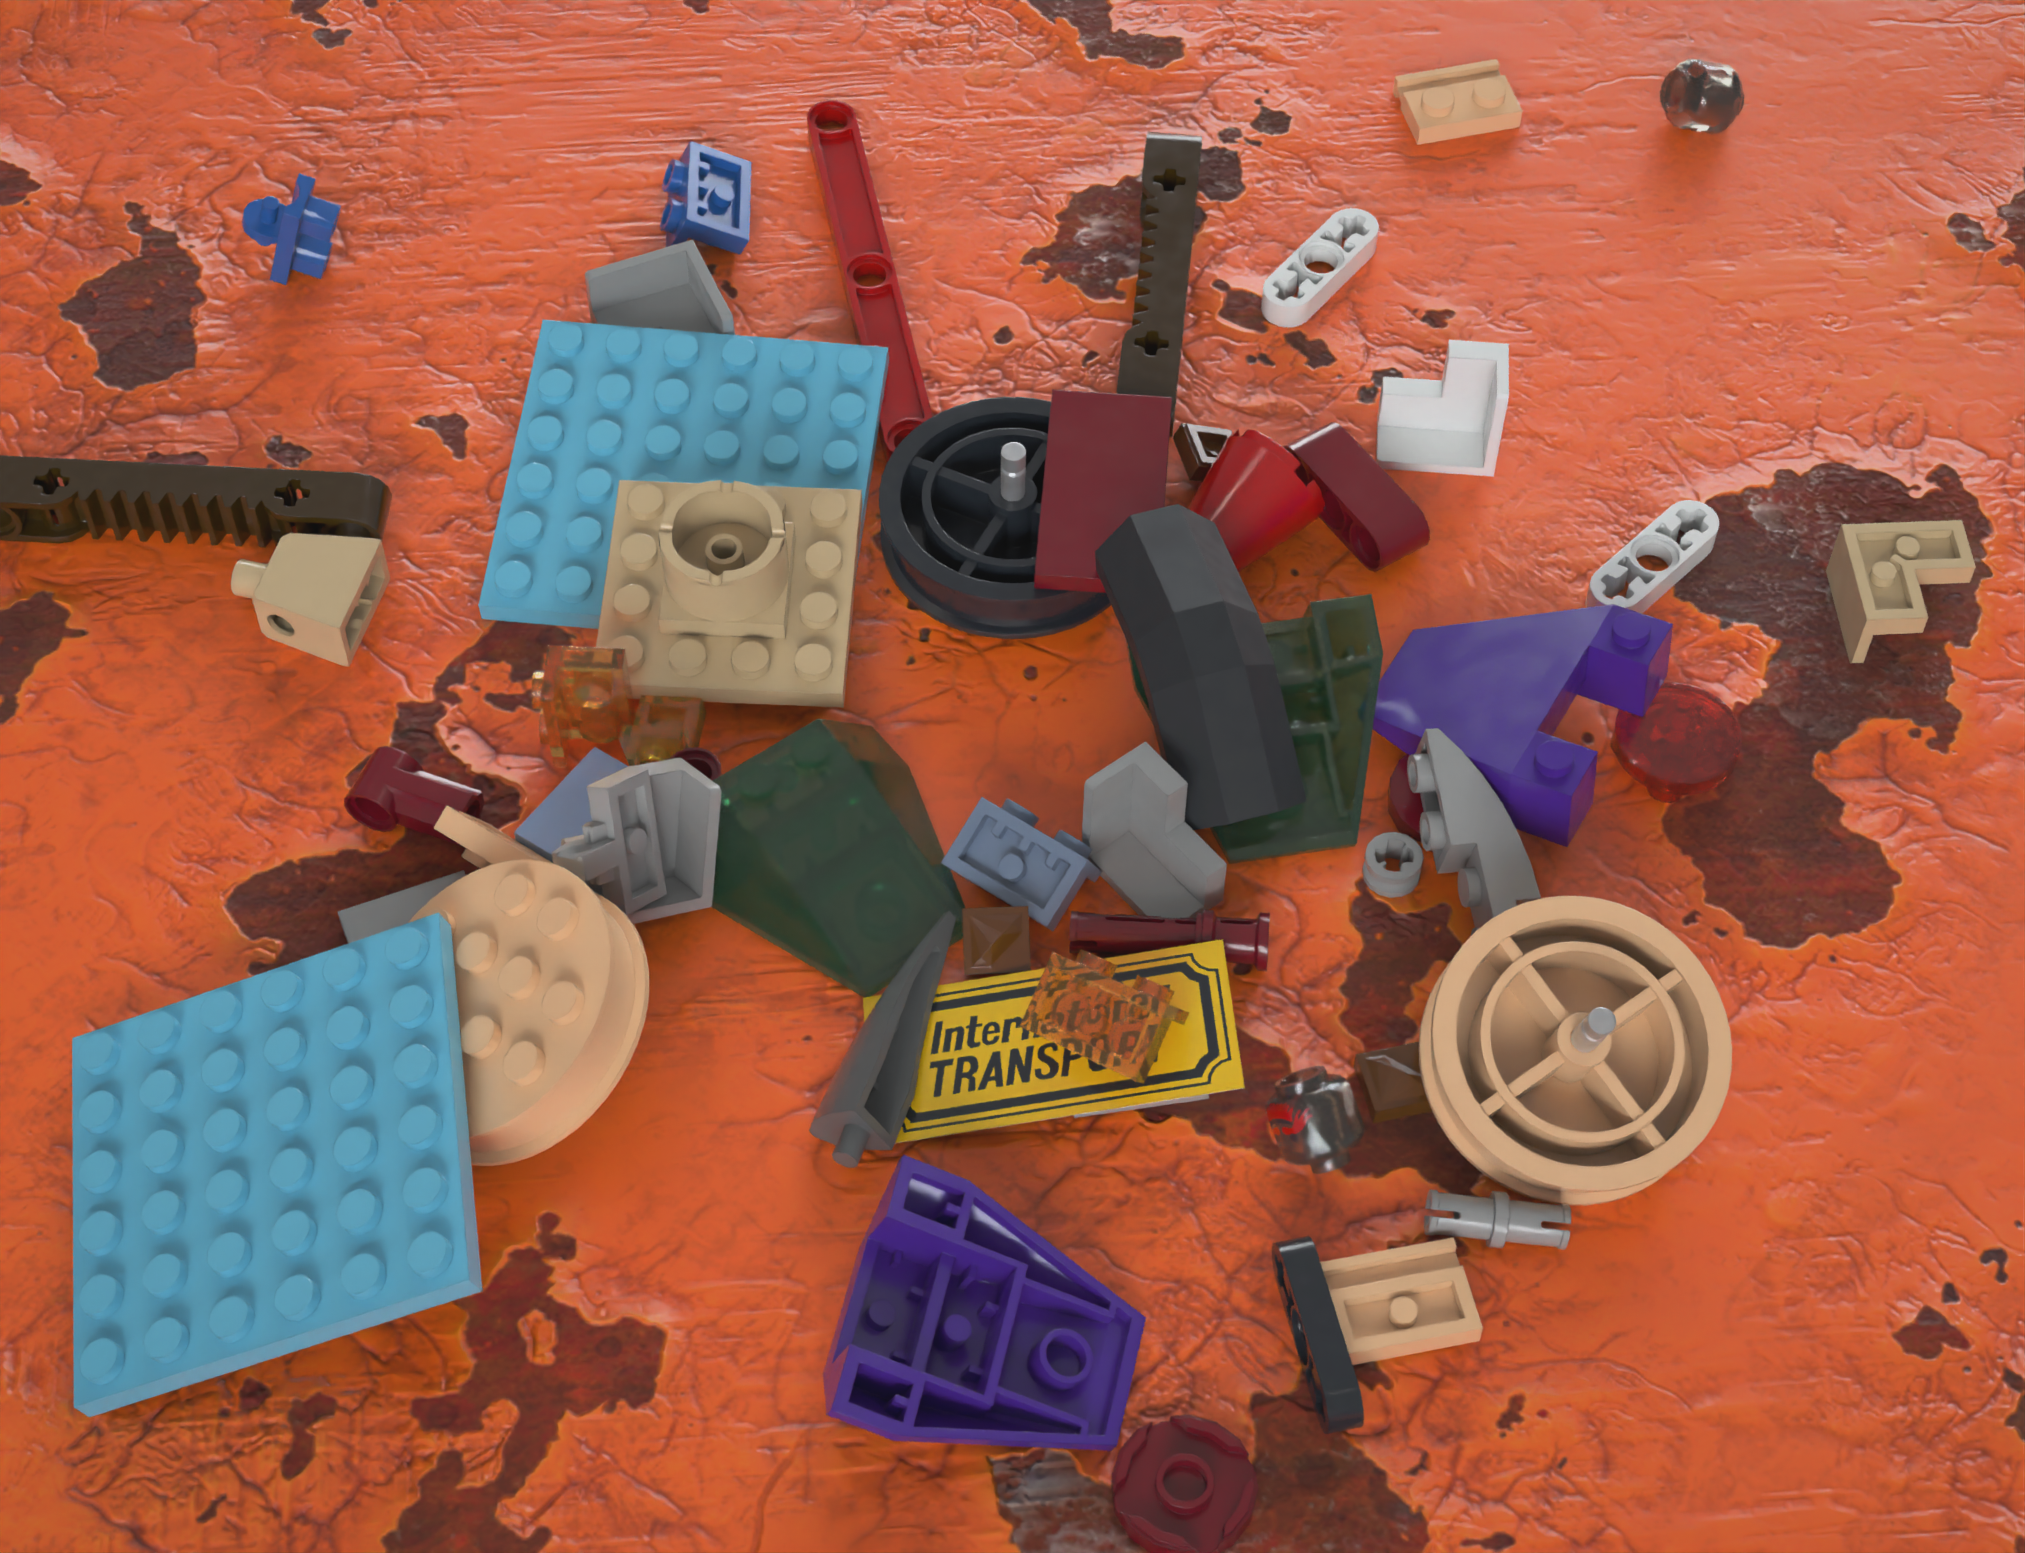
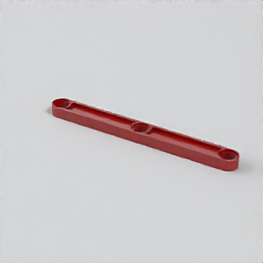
[807,100,933,462]

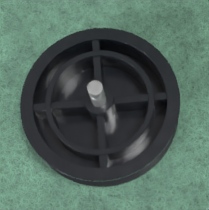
[879,397,1111,639]

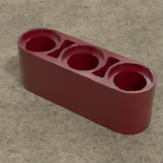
[1283,422,1430,572]

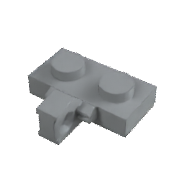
[551,766,667,915]

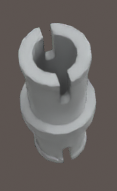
[1424,1190,1571,1250]

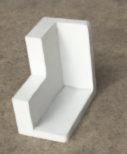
[1376,340,1509,477]

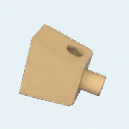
[231,533,390,667]

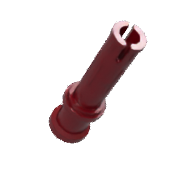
[1069,910,1270,971]

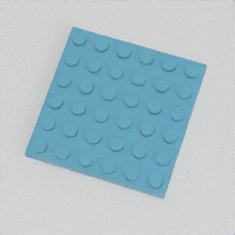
[478,320,889,629]
[72,913,482,1418]

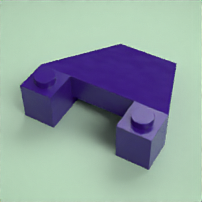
[1359,604,1673,847]

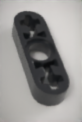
[1272,1236,1364,1434]

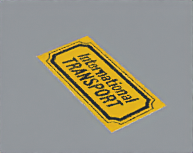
[863,939,1245,1144]

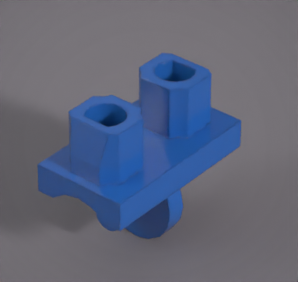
[242,173,341,285]

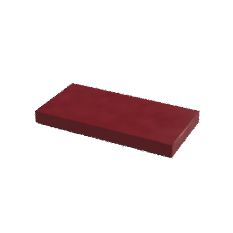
[1034,389,1172,593]

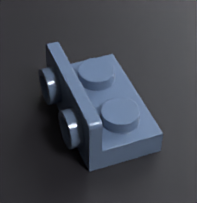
[941,797,1101,931]

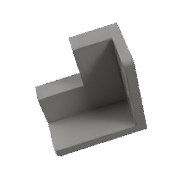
[585,240,735,335]
[1082,741,1227,918]
[561,757,721,924]

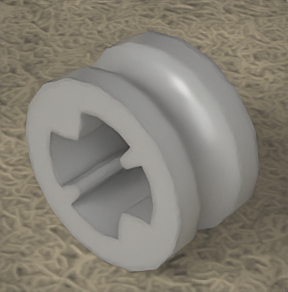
[1362,832,1423,898]

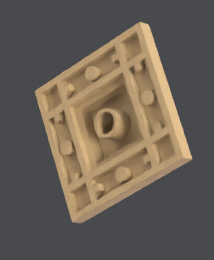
[591,480,862,708]

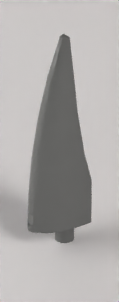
[809,911,956,1168]

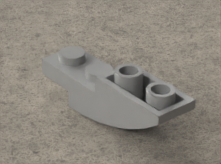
[1407,728,1541,936]

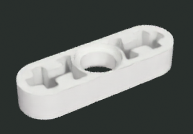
[1261,208,1379,328]
[1585,500,1719,613]

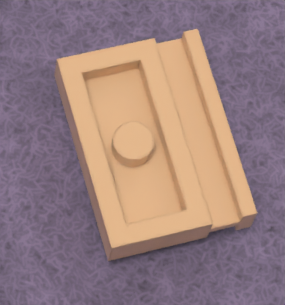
[1393,59,1523,145]
[434,806,553,868]
[1320,1237,1483,1365]

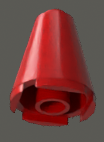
[1187,429,1325,572]

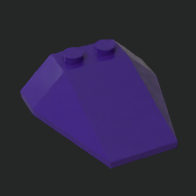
[823,1155,1146,1451]

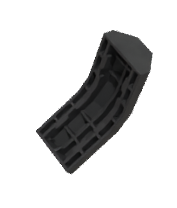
[1095,504,1307,830]

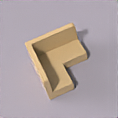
[1826,520,1976,663]

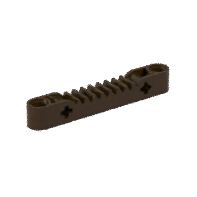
[1116,132,1202,438]
[0,455,392,548]

